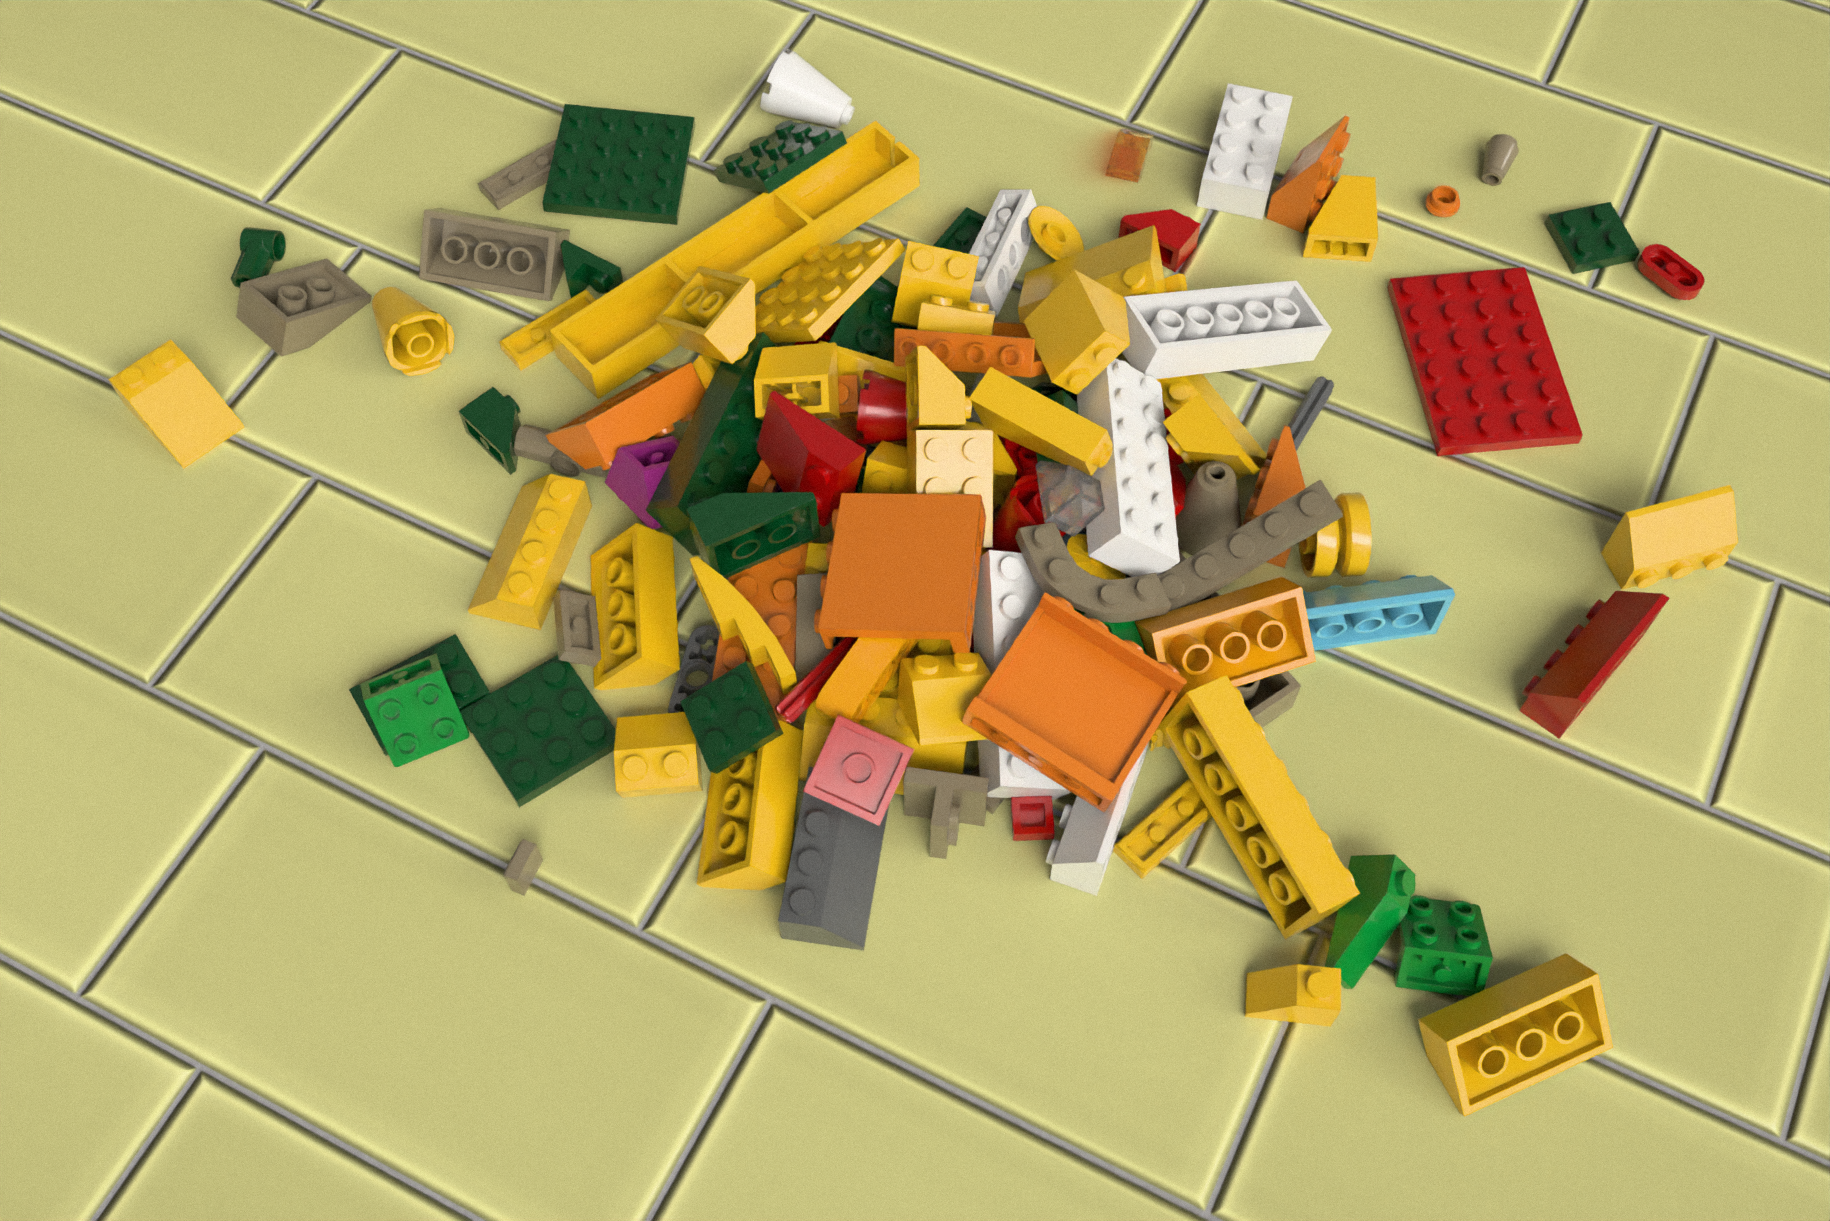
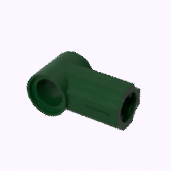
[231,227,286,288]

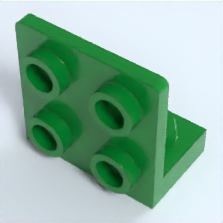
[360,653,470,767]
[1394,895,1493,996]

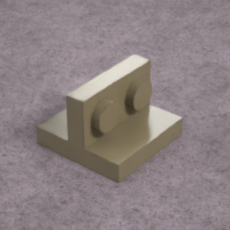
[904,767,989,859]

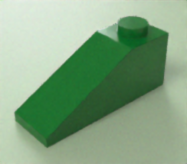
[1325,854,1416,989]

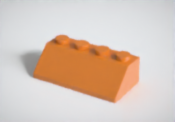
[545,362,706,470]

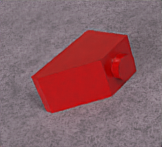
[1118,209,1201,273]

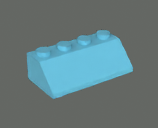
[1303,575,1455,651]

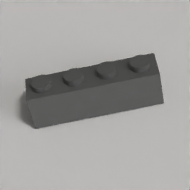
[778,767,889,951]

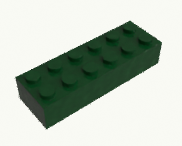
[645,332,777,556]

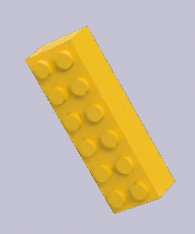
[1159,675,1360,940]

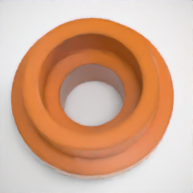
[1425,185,1460,217]

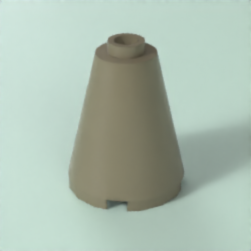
[1175,461,1242,556]

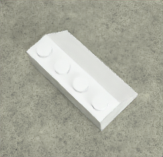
[1046,742,1149,896]

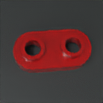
[1637,244,1705,300]

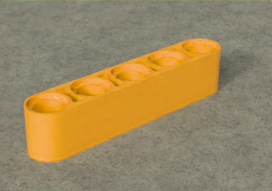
[815,637,919,723]

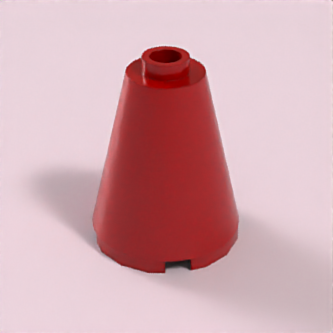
[856,370,907,445]
[986,475,1077,553]

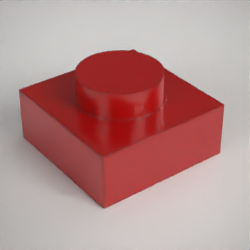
[1011,796,1055,841]

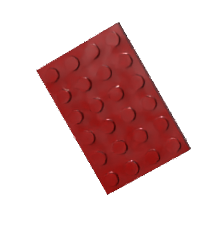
[1387,267,1583,456]

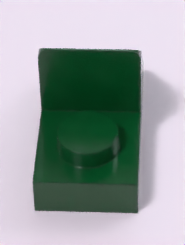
[561,240,624,298]

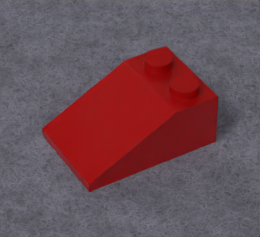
[756,391,866,527]

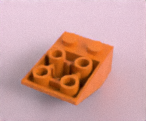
[1266,116,1351,233]
[1242,425,1306,568]

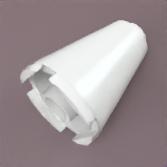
[760,49,855,128]

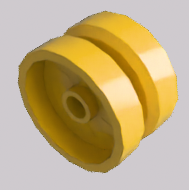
[1299,492,1372,578]

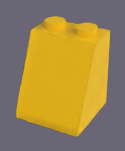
[1024,269,1130,395]

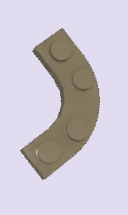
[1015,522,1172,623]

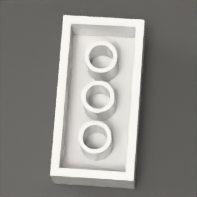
[1197,83,1293,220]

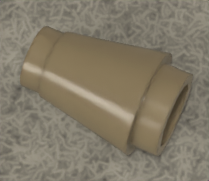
[1482,134,1519,186]

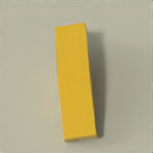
[689,556,797,695]

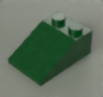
[686,492,820,579]

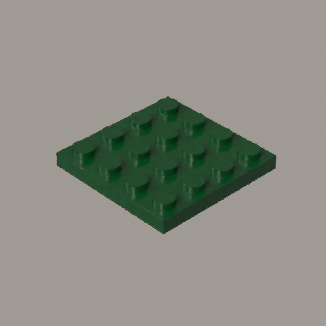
[542,104,695,225]

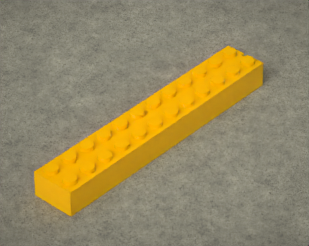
[549,121,920,399]

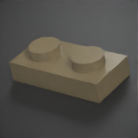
[553,589,601,667]

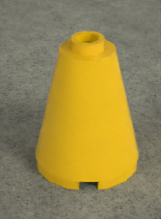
[372,287,455,376]

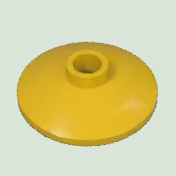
[1028,206,1084,261]

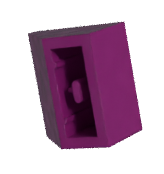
[604,436,680,529]

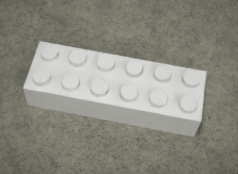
[1122,280,1332,379]
[1077,358,1180,577]
[973,550,1071,800]

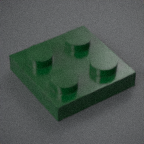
[1544,202,1640,274]
[680,661,784,774]

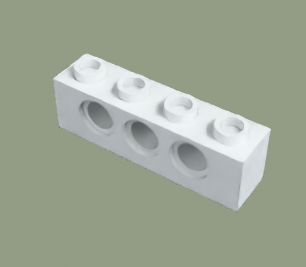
[969,189,1037,317]

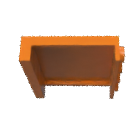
[894,321,1047,378]
[814,493,986,653]
[962,592,1187,813]

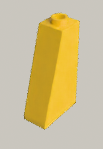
[969,367,1113,477]

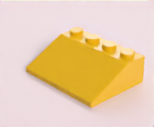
[1018,225,1167,323]

